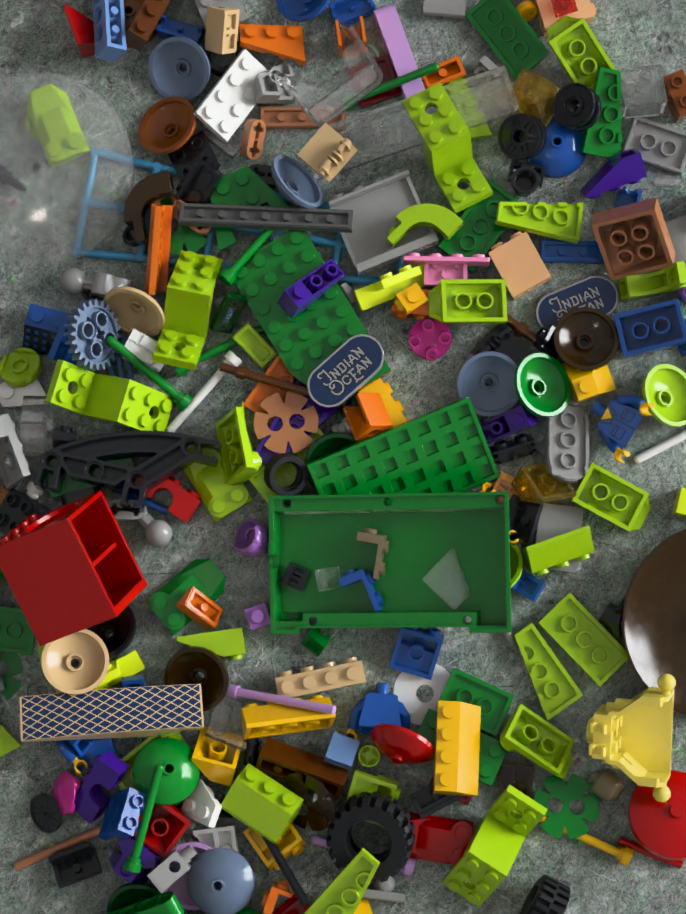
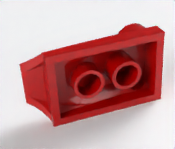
[409,812,474,865]

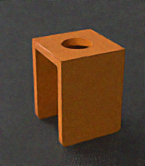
[335,16,367,58]
[343,393,393,441]

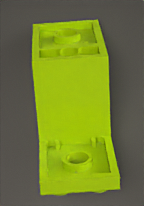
[402,82,493,214]
[152,250,223,371]
[45,359,174,432]
[442,784,548,907]

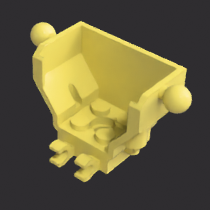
[586,673,676,803]

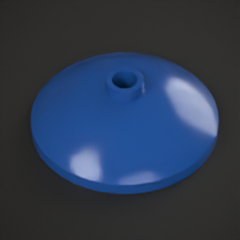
[276,0,330,22]
[526,115,586,178]

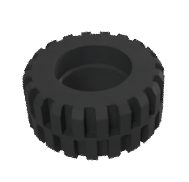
[326,791,415,884]

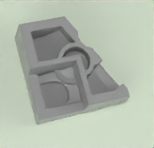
[254,59,296,104]

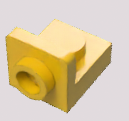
[394,282,428,315]

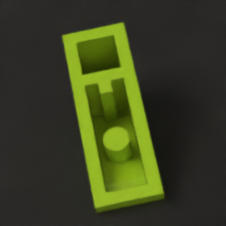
[176,627,247,661]

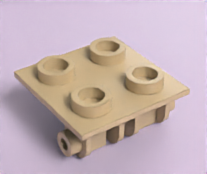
[297,122,358,183]

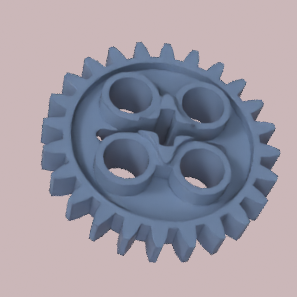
[64,299,122,371]

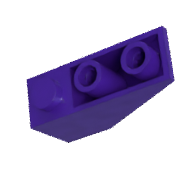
[580,148,647,199]
[277,258,345,319]
[480,405,539,445]

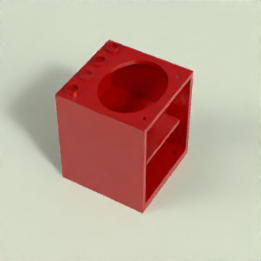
[0,490,147,646]

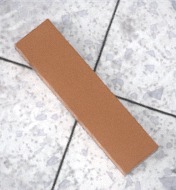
[260,106,345,129]

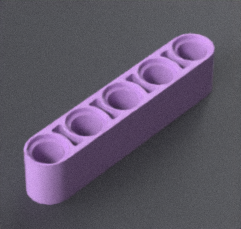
[373,4,425,100]

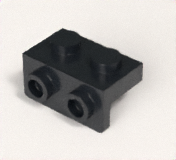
[509,494,544,546]
[48,842,102,889]

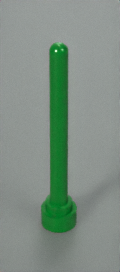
[341,63,439,111]
[217,205,292,286]
[174,325,265,378]
[106,336,193,411]
[122,764,164,873]

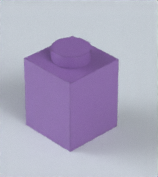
[244,602,270,631]

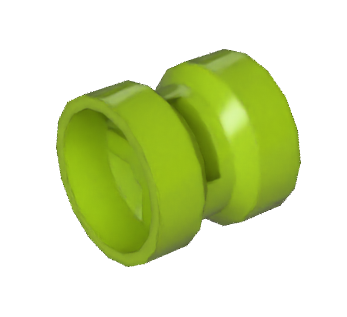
[358,744,380,767]

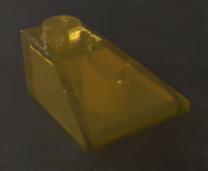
[507,68,560,129]
[511,463,577,504]

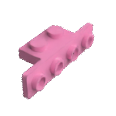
[402,253,490,287]

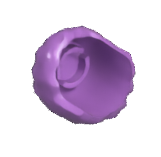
[233,519,269,558]

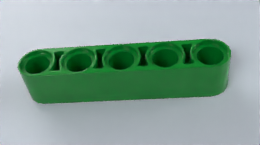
[107,891,184,914]

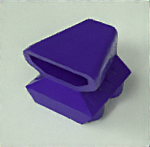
[109,836,163,883]

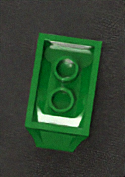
[146,558,226,635]

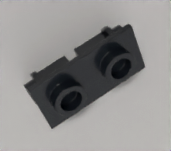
[489,433,536,465]

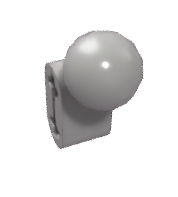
[60,267,133,298]
[107,500,173,547]

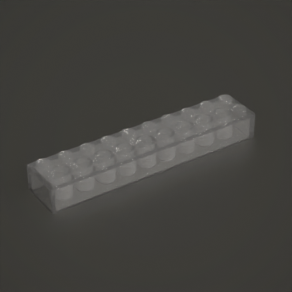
[300,65,519,181]

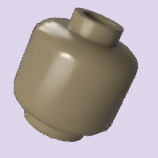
[590,768,625,802]

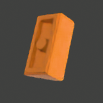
[421,55,467,89]
[176,586,223,629]

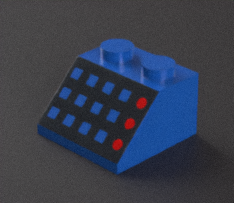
[22,303,72,356]

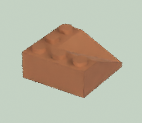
[591,197,676,281]

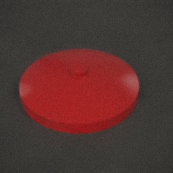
[628,770,686,860]

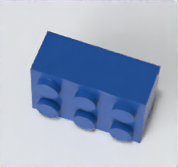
[614,298,686,359]

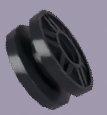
[552,83,601,132]
[497,113,547,160]

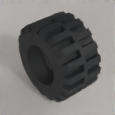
[520,874,570,914]

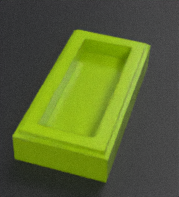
[232,322,277,368]

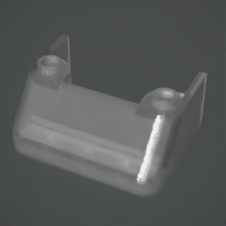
[275,22,383,126]

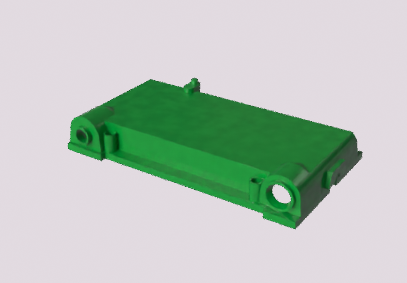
[268,492,512,634]

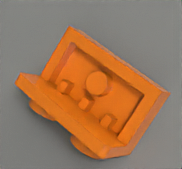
[260,880,294,914]

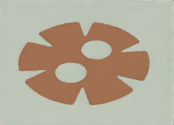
[253,391,319,454]

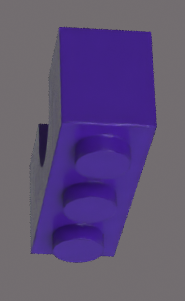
[74,751,130,824]

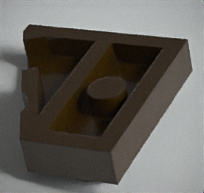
[496,762,534,798]

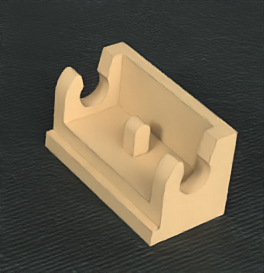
[205,6,240,54]

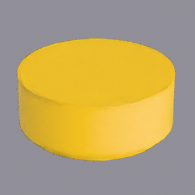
[516,0,538,22]

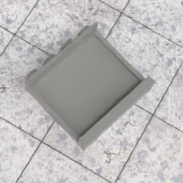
[328,169,438,277]

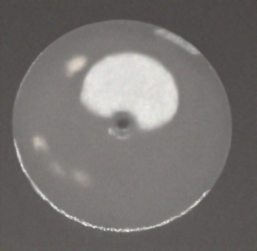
[0,72,134,267]

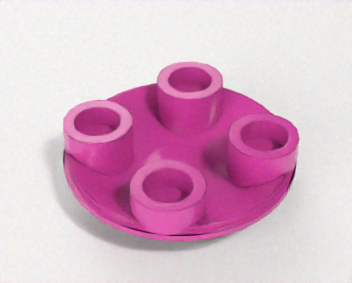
[408,317,452,361]
[52,771,80,816]

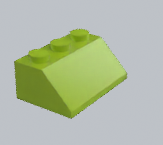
[521,525,595,576]
[221,763,304,844]

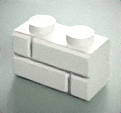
[123,329,164,373]

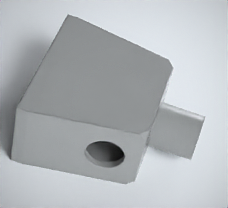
[147,845,198,893]

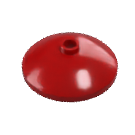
[370,724,435,765]

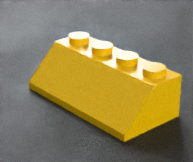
[240,695,336,740]
[433,700,481,797]

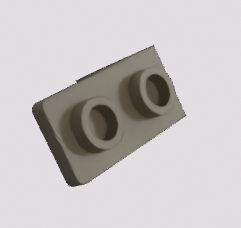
[356,527,390,580]

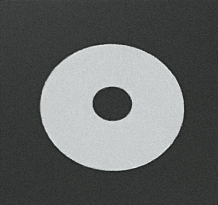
[393,664,450,725]

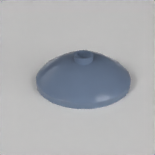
[148,36,210,101]
[271,155,323,209]
[457,351,519,416]
[187,848,255,914]

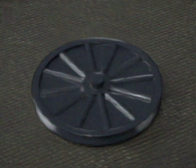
[30,793,62,833]

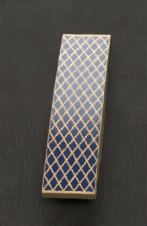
[19,684,204,742]

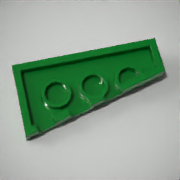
[580,67,622,159]

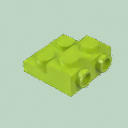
[346,770,402,827]

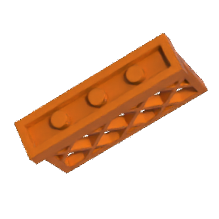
[145,204,174,295]

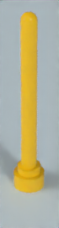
[540,816,634,867]

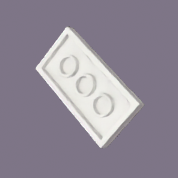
[193,49,268,143]

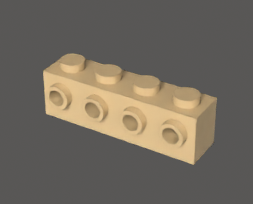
[275,657,366,698]

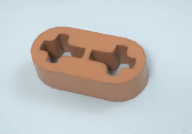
[240,118,266,160]

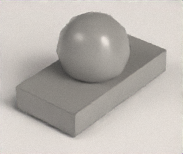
[362,876,406,903]

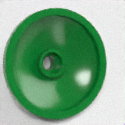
[514,353,571,417]
[132,737,200,805]

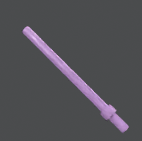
[226,684,336,715]

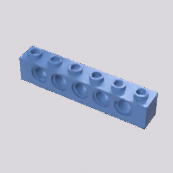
[92,0,127,63]

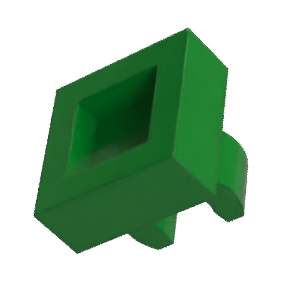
[301,628,330,657]

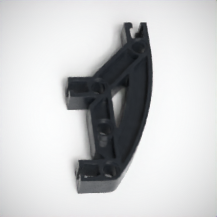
[34,431,222,512]

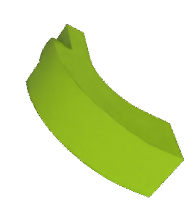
[387,203,463,248]
[617,261,686,302]

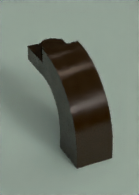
[124,171,175,245]

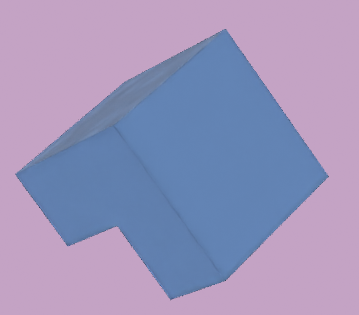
[324,732,360,771]

